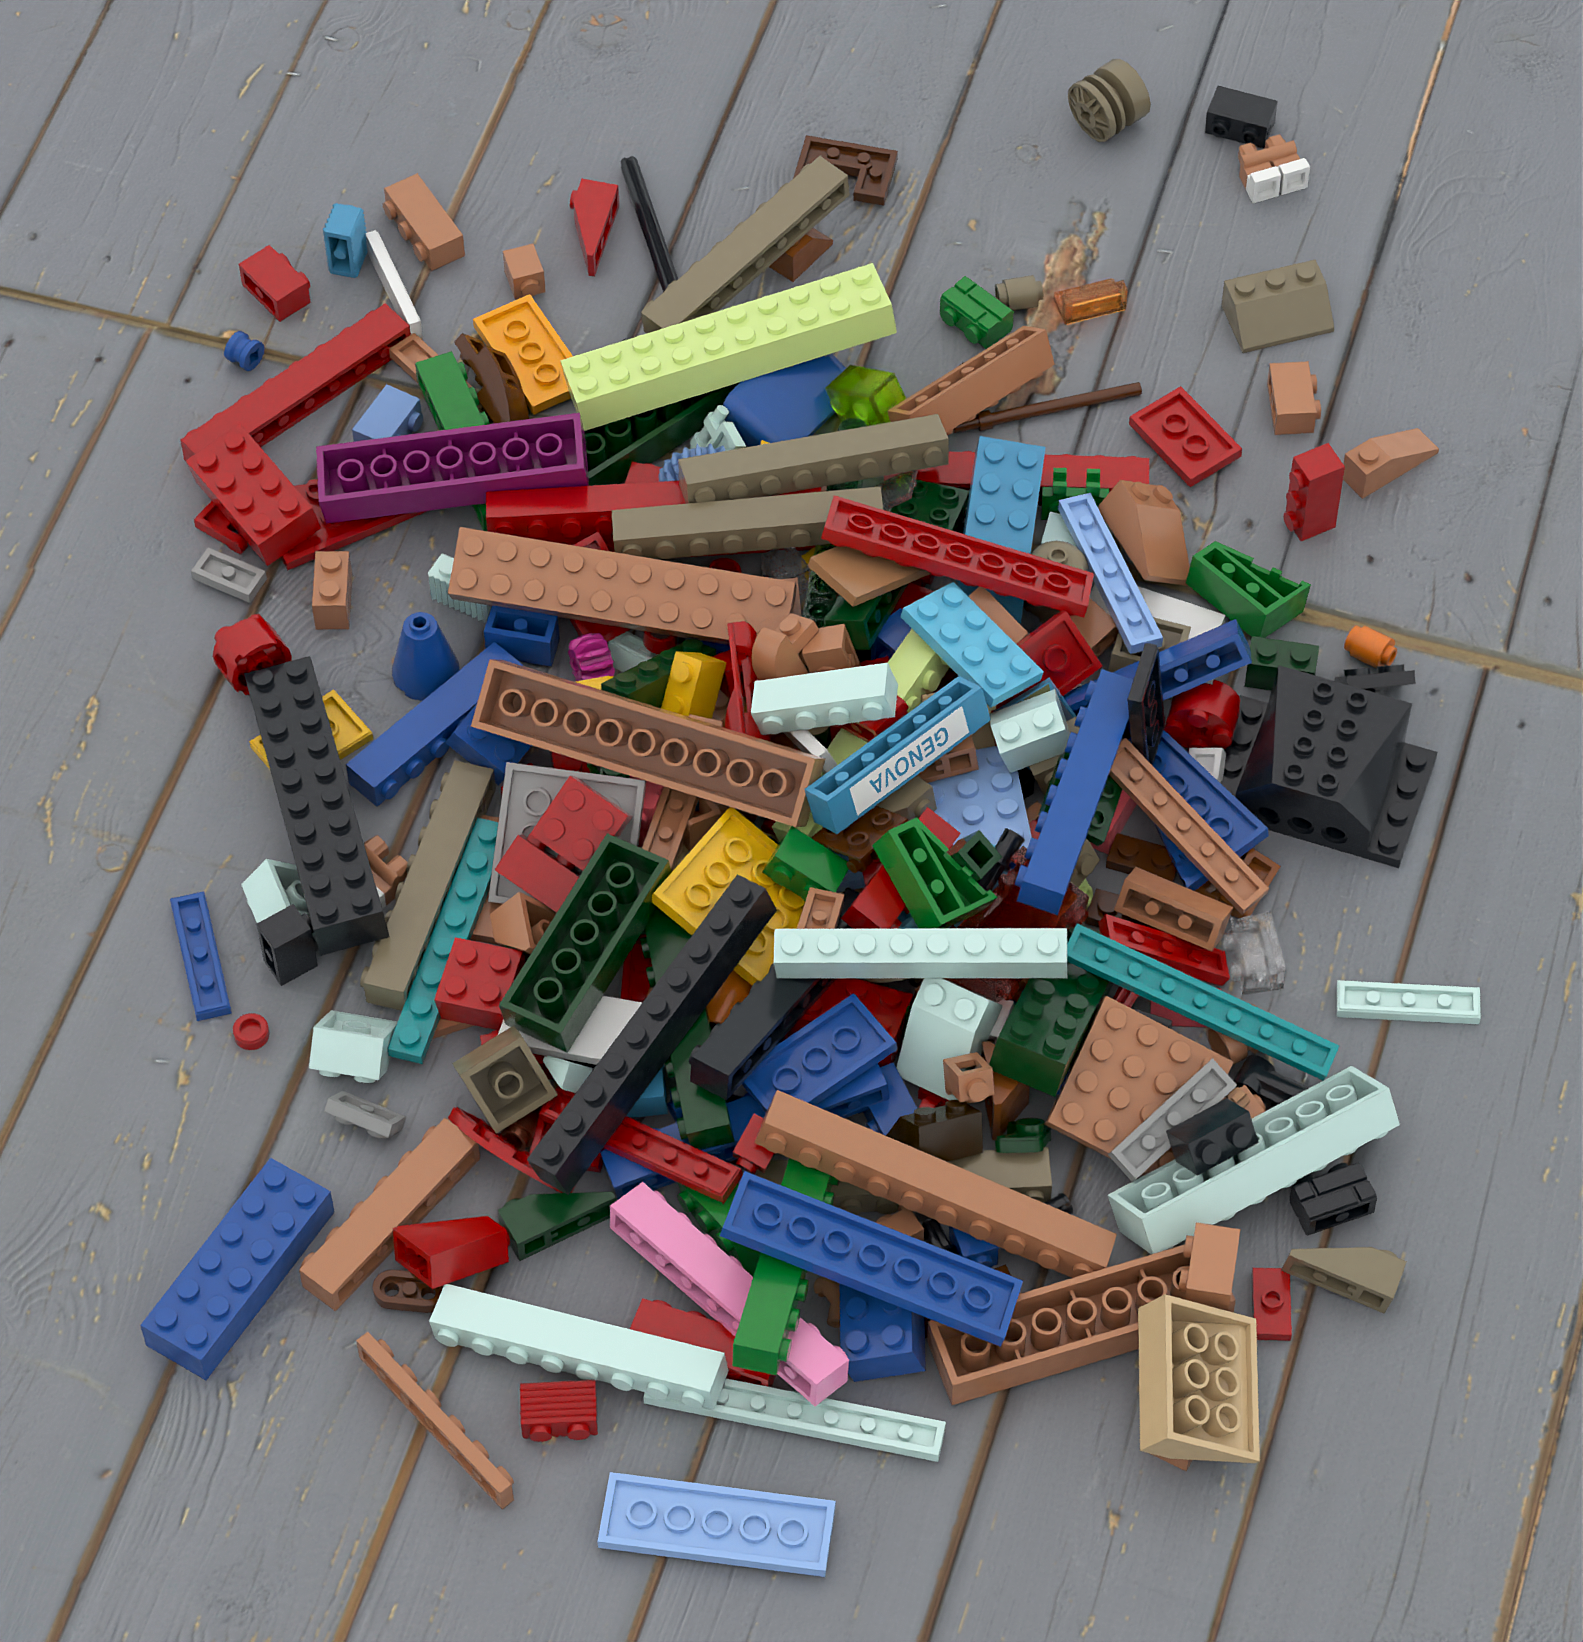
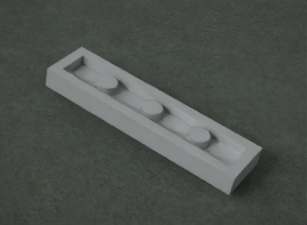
[1108,1058,1237,1182]

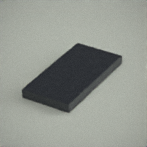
[1127,643,1165,766]

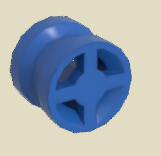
[224,331,265,371]

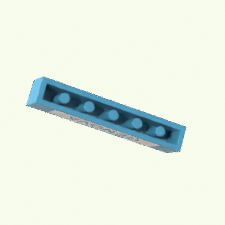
[804,676,991,834]

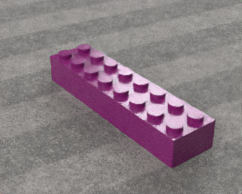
[316,413,589,524]

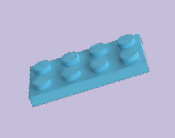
[900,582,1044,708]

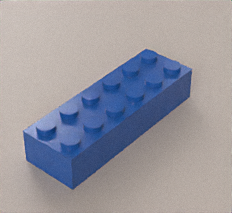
[140,1157,334,1380]

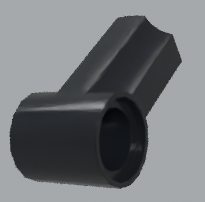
[1233,1055,1308,1107]

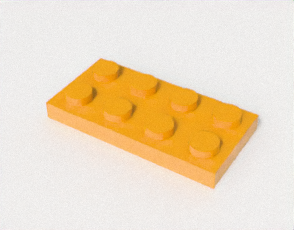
[473,294,573,415]

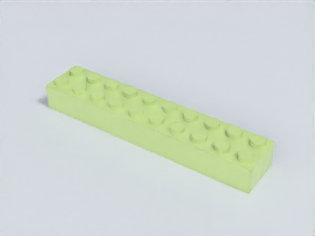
[560,263,897,431]

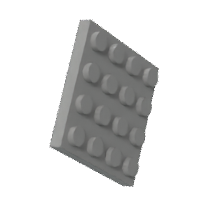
[488,762,647,904]

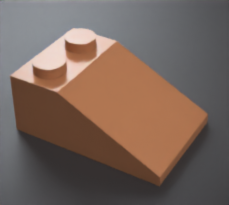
[1098,480,1190,586]

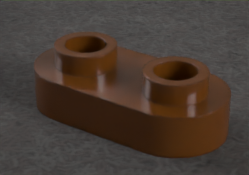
[373,1270,444,1313]

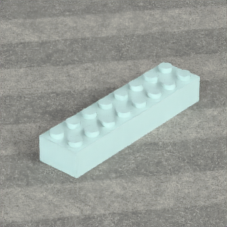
[1108,1066,1400,1254]

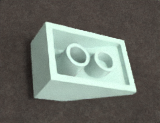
[896,978,1003,1101]

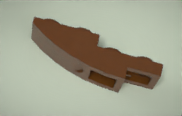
[454,333,529,424]

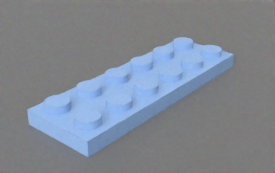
[597,1472,836,1577]

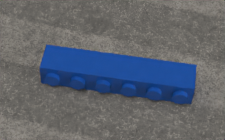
[1063,619,1252,716]
[346,642,523,807]

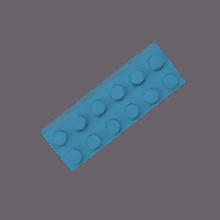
[956,436,1046,624]

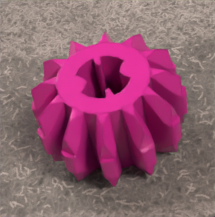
[568,633,615,681]

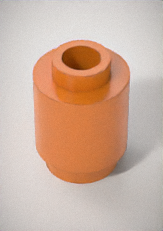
[1344,625,1397,669]

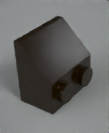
[886,1099,983,1162]

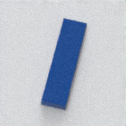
[170,891,232,1021]

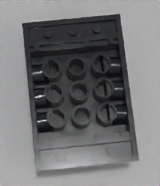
[1221,665,1438,868]

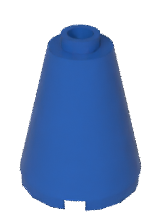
[392,612,459,701]

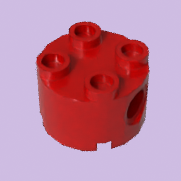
[212,614,292,696]

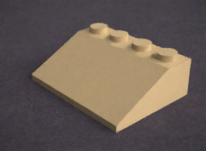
[1138,1294,1260,1463]

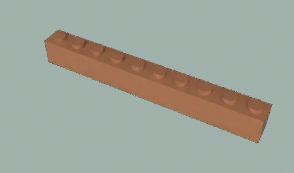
[754,1090,1117,1278]

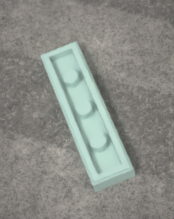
[1336,980,1481,1024]

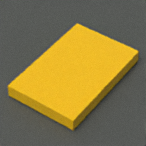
[249,689,373,769]

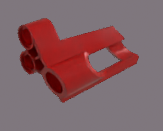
[725,621,798,750]

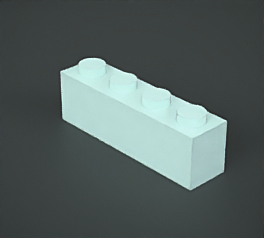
[751,663,898,735]

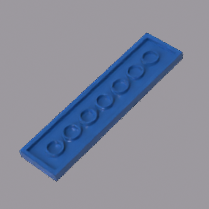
[719,1171,1023,1347]

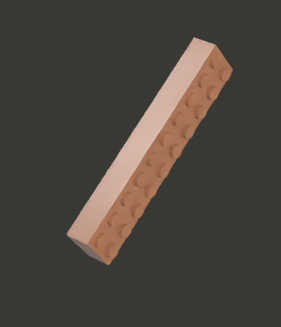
[448,527,797,645]
[471,659,825,827]

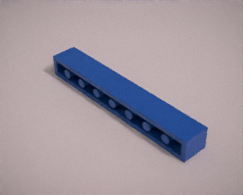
[1014,669,1133,915]
[600,1063,890,1200]

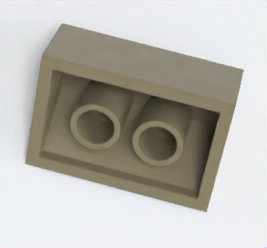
[1221,260,1334,353]

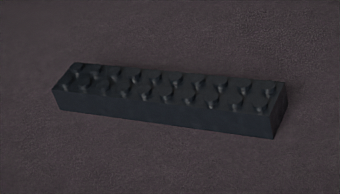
[244,656,390,956]

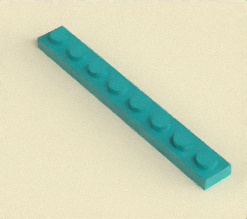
[387,817,498,1064]
[1067,924,1339,1081]

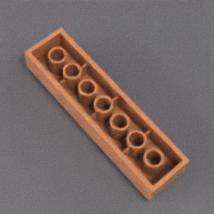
[927,1245,1236,1405]

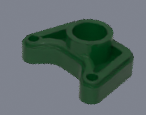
[995,1118,1051,1153]

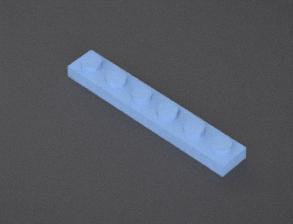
[1058,493,1163,654]

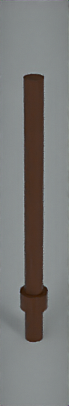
[953,382,1142,433]

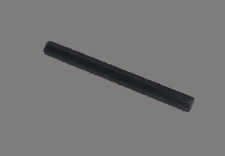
[621,156,678,292]

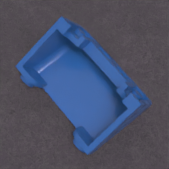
[723,353,866,447]

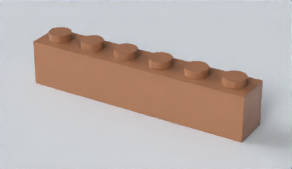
[888,326,1055,435]
[299,1118,480,1311]

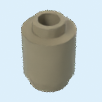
[995,275,1044,311]

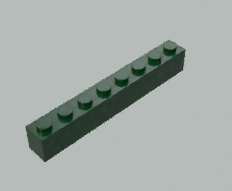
[640,908,735,1150]

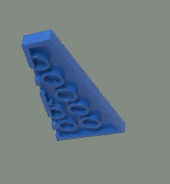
[1127,721,1269,891]

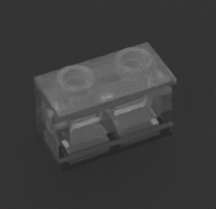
[1222,911,1286,995]

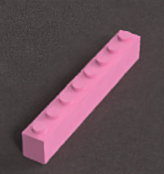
[610,1182,849,1406]

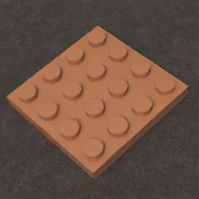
[1044,996,1233,1176]

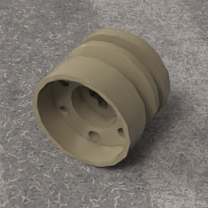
[1068,59,1151,142]

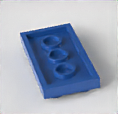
[742,993,897,1113]

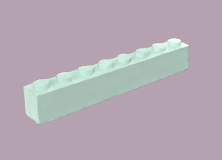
[773,928,1068,978]
[429,1284,729,1409]

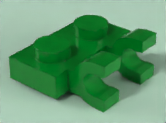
[1041,468,1109,522]

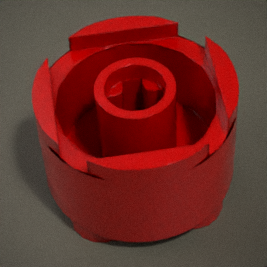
[1164,680,1241,752]

